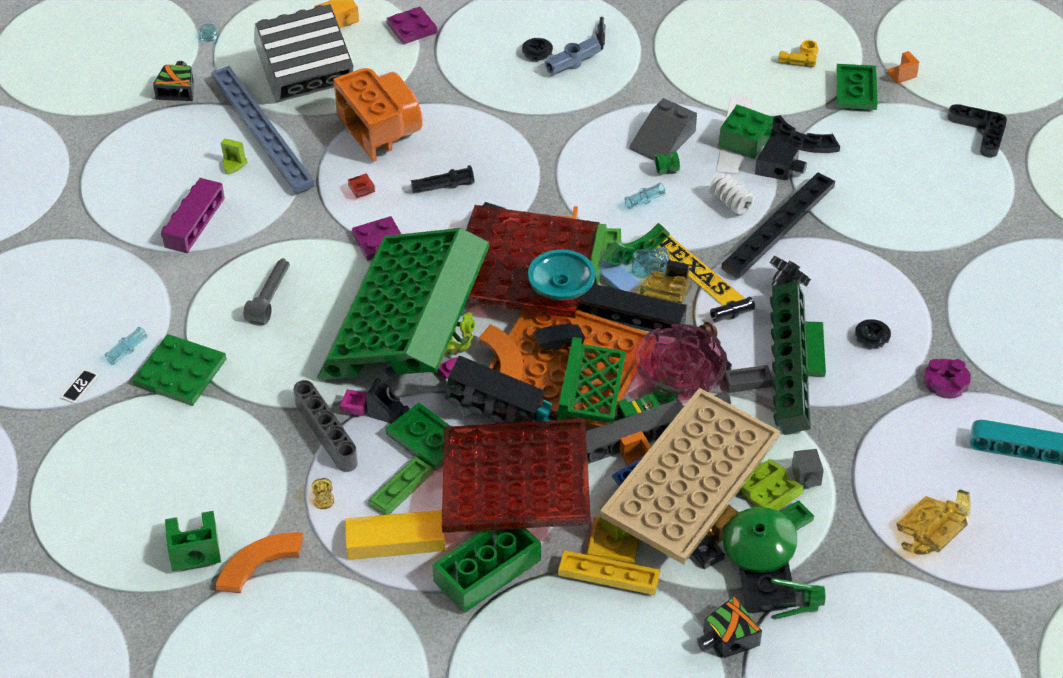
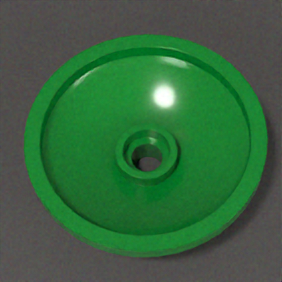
[723,507,797,573]

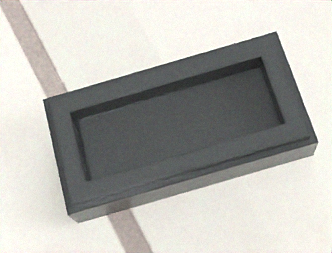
[723,365,773,393]

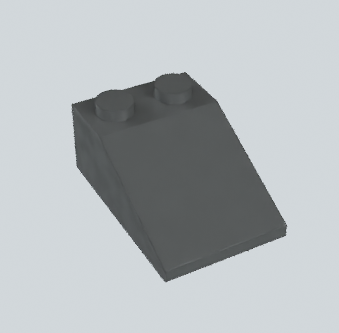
[629,98,697,161]

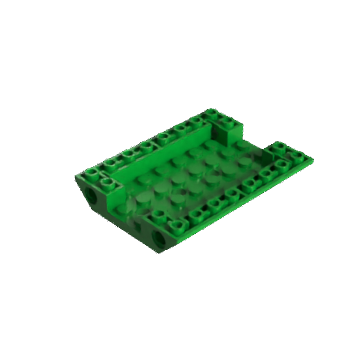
[317,228,490,380]

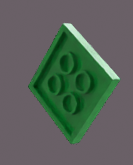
[133,334,227,406]

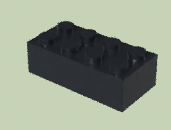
[445,355,545,434]

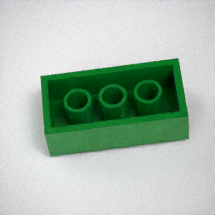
[432,513,541,613]

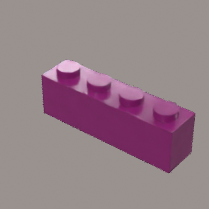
[161,178,225,253]

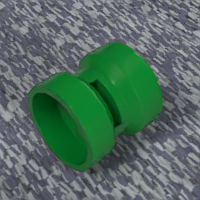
[654,151,680,174]

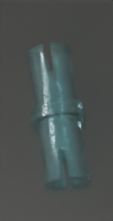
[624,183,666,209]
[105,327,148,365]

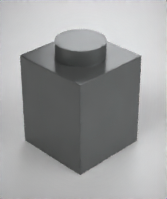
[792,449,824,488]

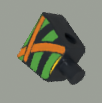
[153,61,194,101]
[697,597,762,658]

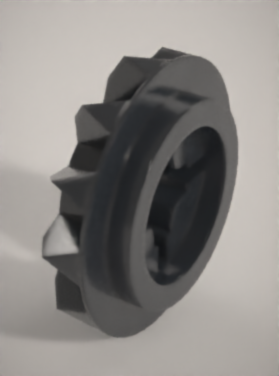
[522,38,553,61]
[855,319,891,349]

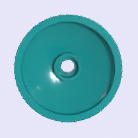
[528,250,595,300]

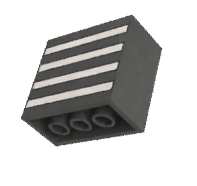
[254,4,354,103]

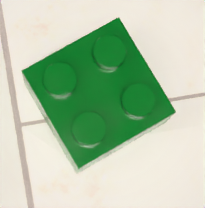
[718,104,774,159]

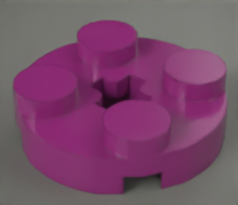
[924,359,971,399]

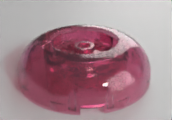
[636,324,727,400]

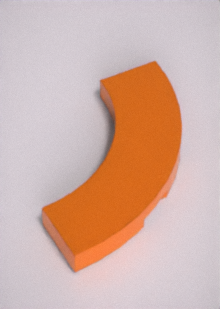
[478,324,524,381]
[215,532,304,593]

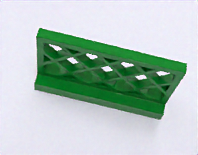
[557,337,626,423]

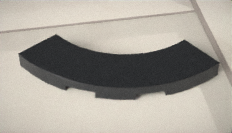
[771,115,840,153]

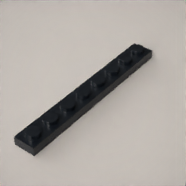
[721,172,835,279]

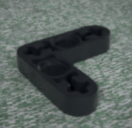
[948,104,1007,158]

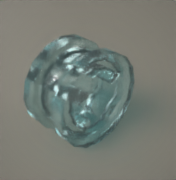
[199,24,217,42]

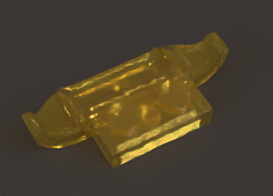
[896,489,971,555]

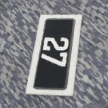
[59,368,100,404]

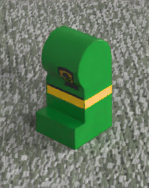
[617,394,661,420]

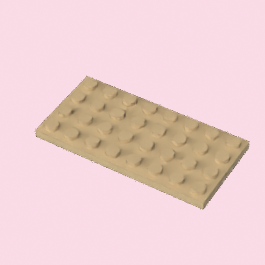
[599,388,781,565]

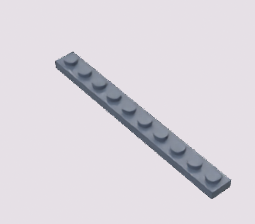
[211,66,315,194]

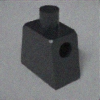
[755,136,807,180]

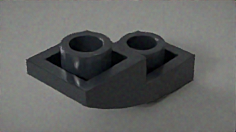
[532,324,585,350]

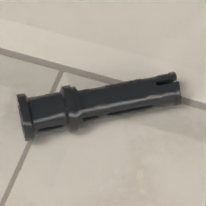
[410,165,475,193]

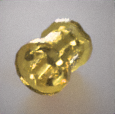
[311,478,335,509]

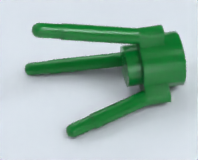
[771,578,826,619]

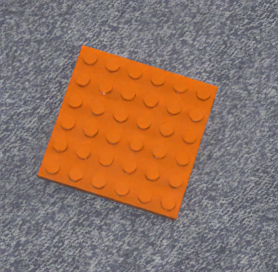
[489,296,656,430]

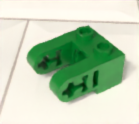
[165,511,221,571]

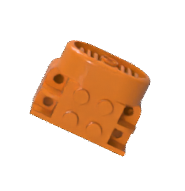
[333,68,423,162]

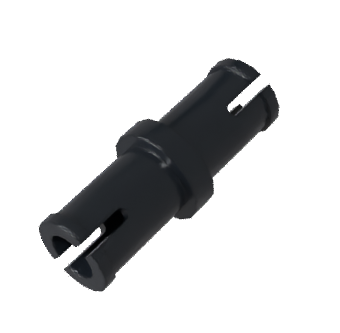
[710,297,755,322]

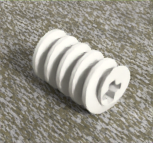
[709,174,755,215]

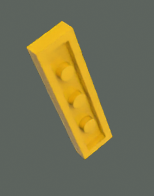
[558,550,661,595]

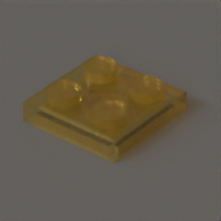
[639,271,692,303]

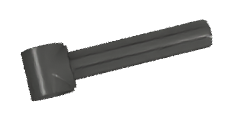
[243,258,290,323]

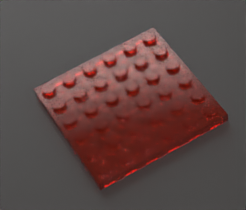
[466,205,600,318]
[441,419,591,533]

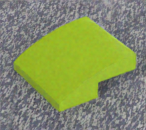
[739,459,804,511]

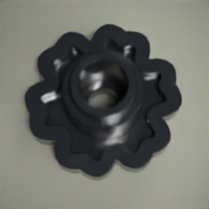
[769,256,811,287]

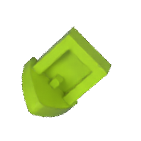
[220,138,248,174]

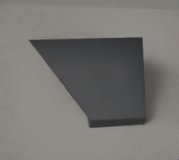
[366,378,410,424]

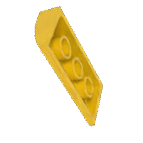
[345,510,446,560]

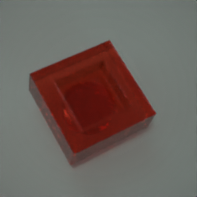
[348,173,375,198]

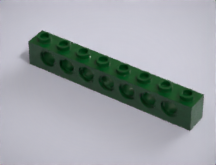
[770,281,811,435]

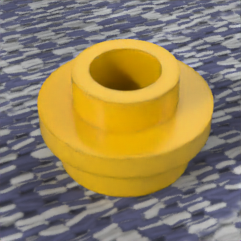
[799,40,819,56]

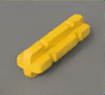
[778,51,817,67]

